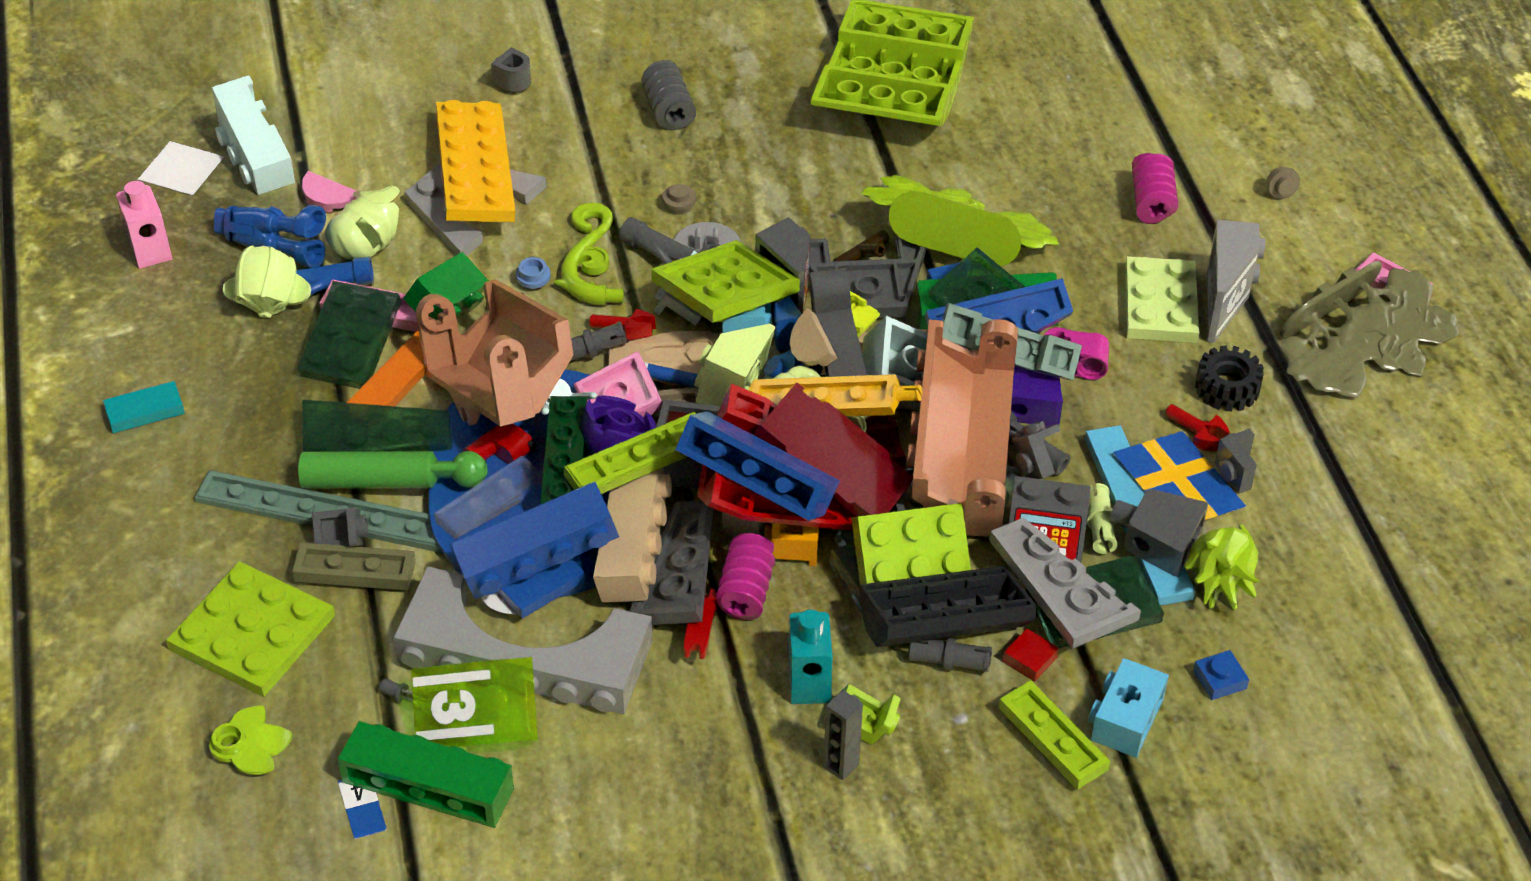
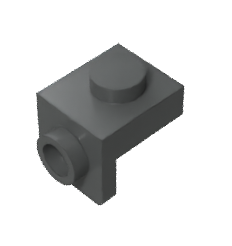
[1012,421,1060,479]
[1215,429,1257,494]
[312,507,368,547]

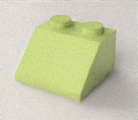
[694,324,775,406]

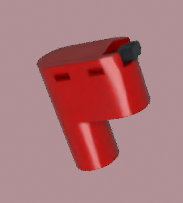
[463,423,536,465]

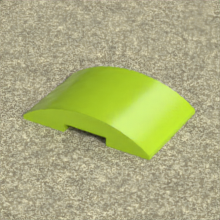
[811,0,974,126]

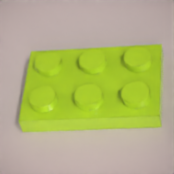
[851,503,971,585]

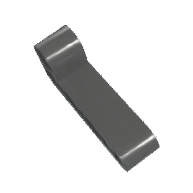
[809,267,867,377]

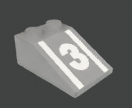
[1207,220,1265,343]

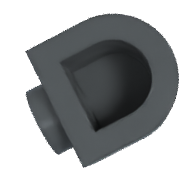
[491,47,531,93]

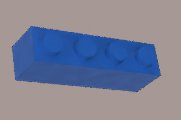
[675,411,840,521]
[451,481,619,600]

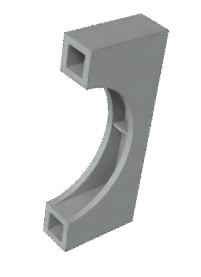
[394,567,653,714]

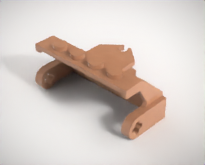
[416,279,573,427]
[907,319,1018,537]

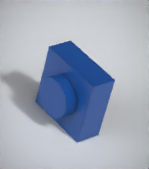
[1193,650,1249,700]

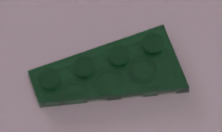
[302,399,452,452]

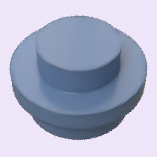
[516,257,551,289]

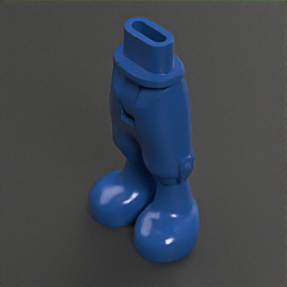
[214,205,326,268]

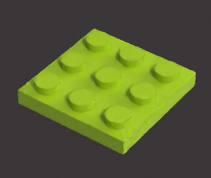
[651,240,800,323]
[166,561,335,697]

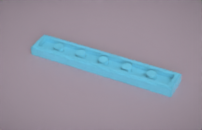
[1085,425,1195,606]

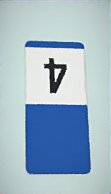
[338,779,387,839]

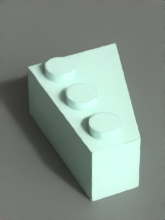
[212,75,295,195]

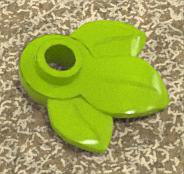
[209,705,293,775]

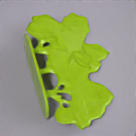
[861,175,1059,267]

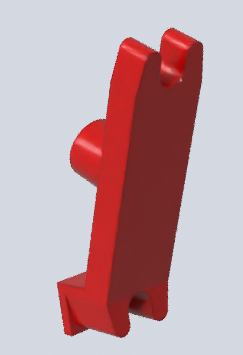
[684,589,718,659]

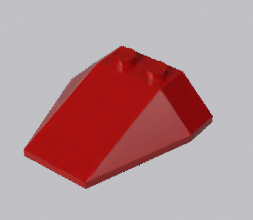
[697,383,856,530]

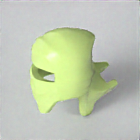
[325,185,400,261]

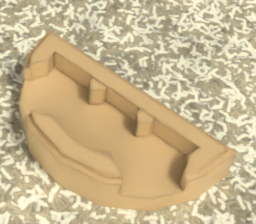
[790,308,838,367]

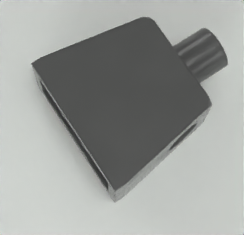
[1110,489,1209,577]

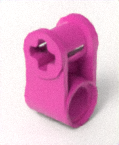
[1044,327,1110,380]

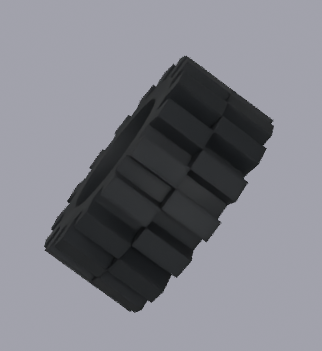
[1195,345,1264,412]

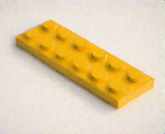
[436,100,516,222]

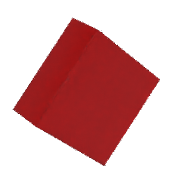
[1003,628,1059,682]

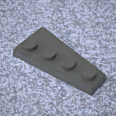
[629,500,714,625]

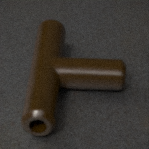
[833,230,890,262]

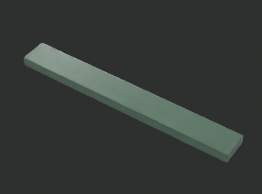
[195,470,440,553]

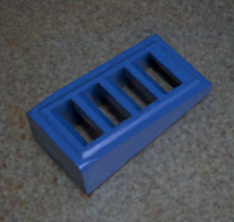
[772,296,802,351]

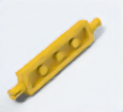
[748,374,922,416]

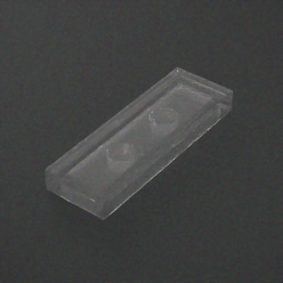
[434,456,543,540]

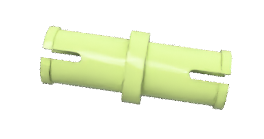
[1087,483,1118,554]

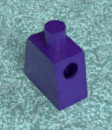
[1011,366,1063,426]

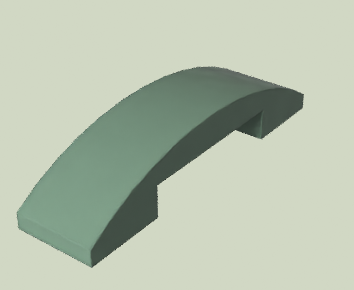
[942,303,1082,380]

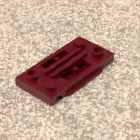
[754,382,913,517]

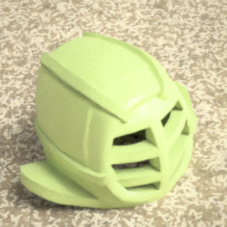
[222,246,311,318]

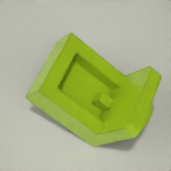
[843,684,901,745]

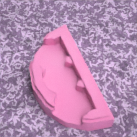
[302,171,357,213]

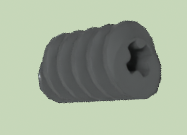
[641,60,696,130]

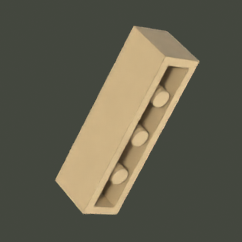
[593,468,672,602]

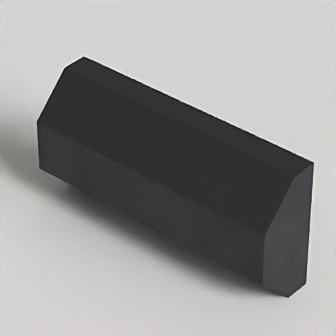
[859,566,1036,647]

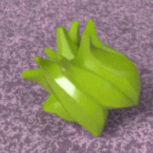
[1184,525,1260,610]

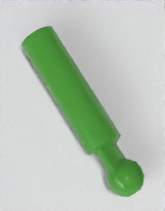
[298,451,488,489]

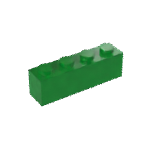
[338,721,514,828]

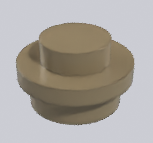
[1267,167,1300,199]
[662,184,696,215]

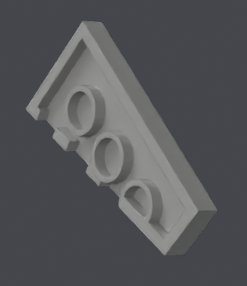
[989,518,1141,649]

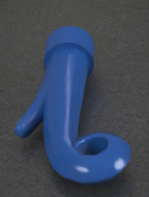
[296,256,374,295]

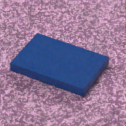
[455,504,586,619]

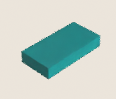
[103,381,185,433]

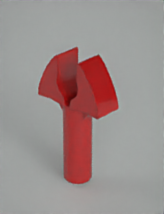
[589,309,656,340]
[1165,404,1230,451]

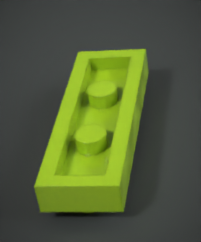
[999,680,1110,790]

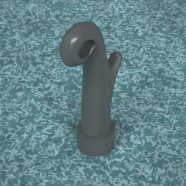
[619,217,720,264]

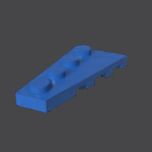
[924,278,1073,333]

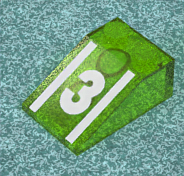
[411,657,539,747]

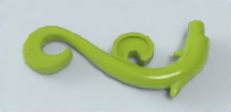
[554,202,624,306]

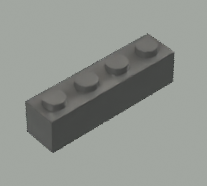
[823,690,863,780]

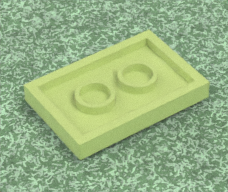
[1125,256,1199,343]

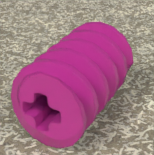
[1131,153,1179,224]
[716,533,775,620]

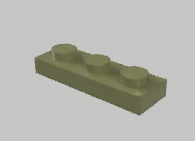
[292,542,416,590]

